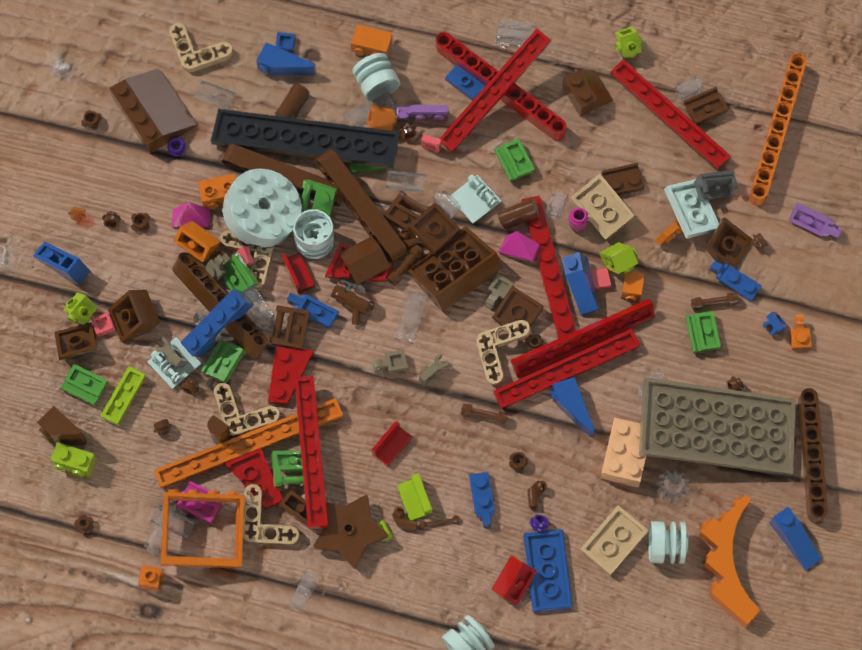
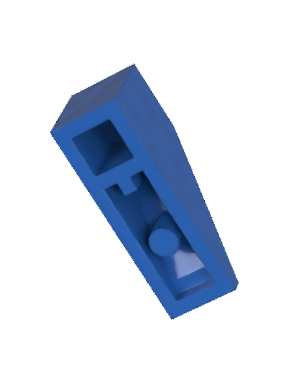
[256,42,316,75]
[33,241,91,285]
[562,252,599,316]
[550,377,594,437]
[769,507,821,571]

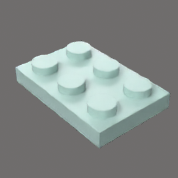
[664,179,719,239]

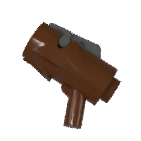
[331,280,375,325]

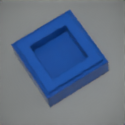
[275,32,296,53]

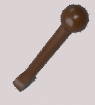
[419,515,460,528]

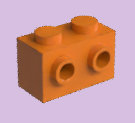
[351,24,393,56]
[198,174,236,209]
[173,221,221,262]

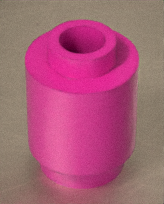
[569,208,588,232]

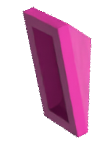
[172,202,211,228]
[499,231,540,262]

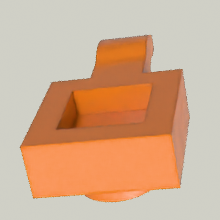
[654,219,683,246]
[790,314,812,350]

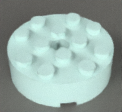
[222,169,302,247]

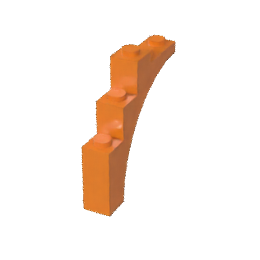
[698,494,760,628]

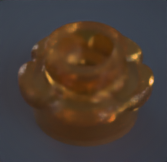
[68,207,86,222]

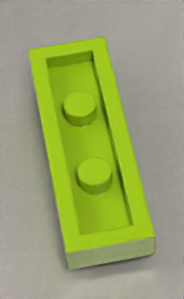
[100,366,147,426]

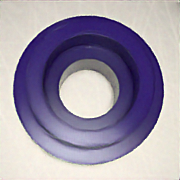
[167,138,186,156]
[529,514,549,532]

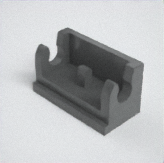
[694,170,738,201]

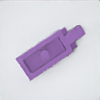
[397,105,448,121]
[789,202,843,238]

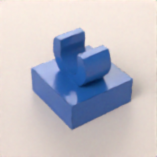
[763,312,789,335]

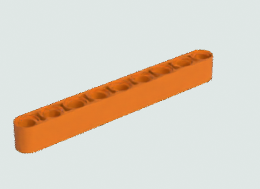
[749,53,807,206]

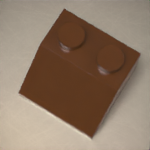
[562,70,613,117]
[108,290,160,342]
[37,406,87,446]

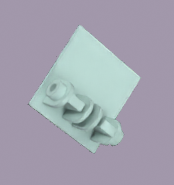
[449,174,502,224]
[147,337,201,389]

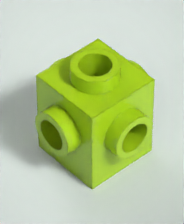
[615,27,643,58]
[63,293,98,325]

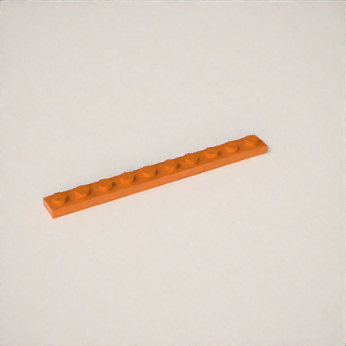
[154,398,343,489]

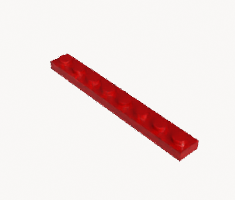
[439,28,551,153]
[610,59,731,171]
[521,195,576,339]
[511,299,656,378]
[493,329,640,410]
[294,376,328,529]

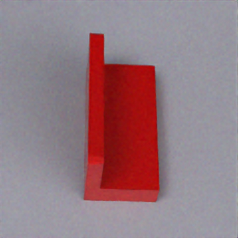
[281,252,315,294]
[372,420,412,467]
[492,555,537,605]

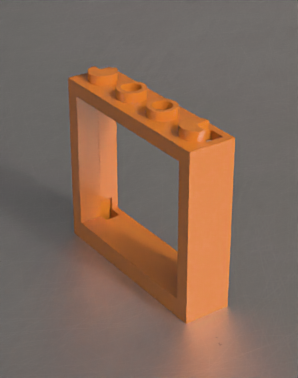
[160,489,244,569]

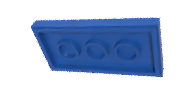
[523,529,573,612]

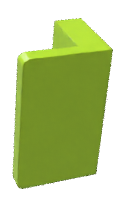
[397,473,432,521]

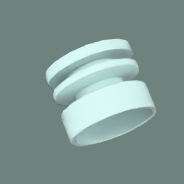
[352,53,400,101]
[293,210,334,259]
[649,521,688,564]
[441,615,495,650]

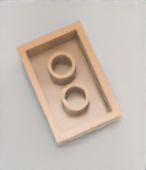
[600,417,646,488]

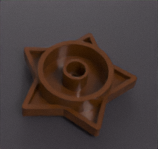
[313,495,388,569]

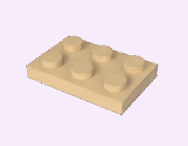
[571,174,635,241]
[580,505,649,576]

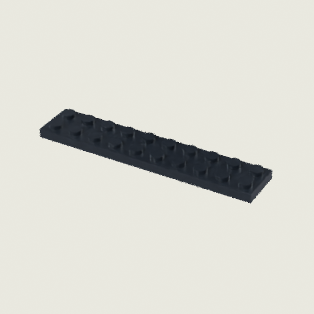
[211,109,400,168]

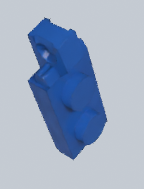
[710,261,762,302]
[287,293,339,329]
[469,472,495,527]

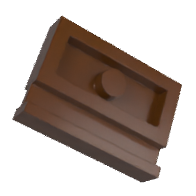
[683,87,729,125]
[601,162,645,196]

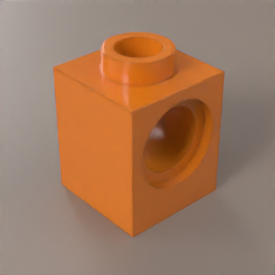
[367,105,397,131]
[621,271,645,302]
[138,565,165,592]

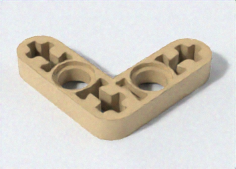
[169,23,233,73]
[220,230,274,291]
[476,320,531,386]
[214,383,280,437]
[243,484,300,544]

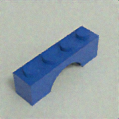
[180,289,254,358]

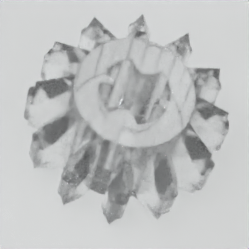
[656,469,690,503]

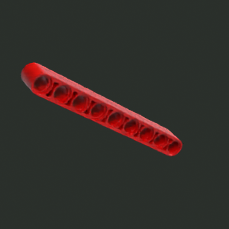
[435,32,566,141]

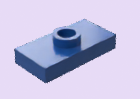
[445,65,485,101]

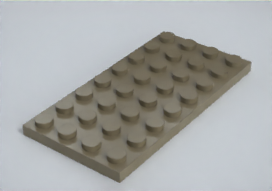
[639,377,796,476]

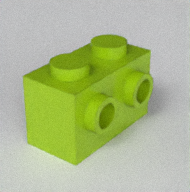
[599,242,639,274]
[50,442,97,478]

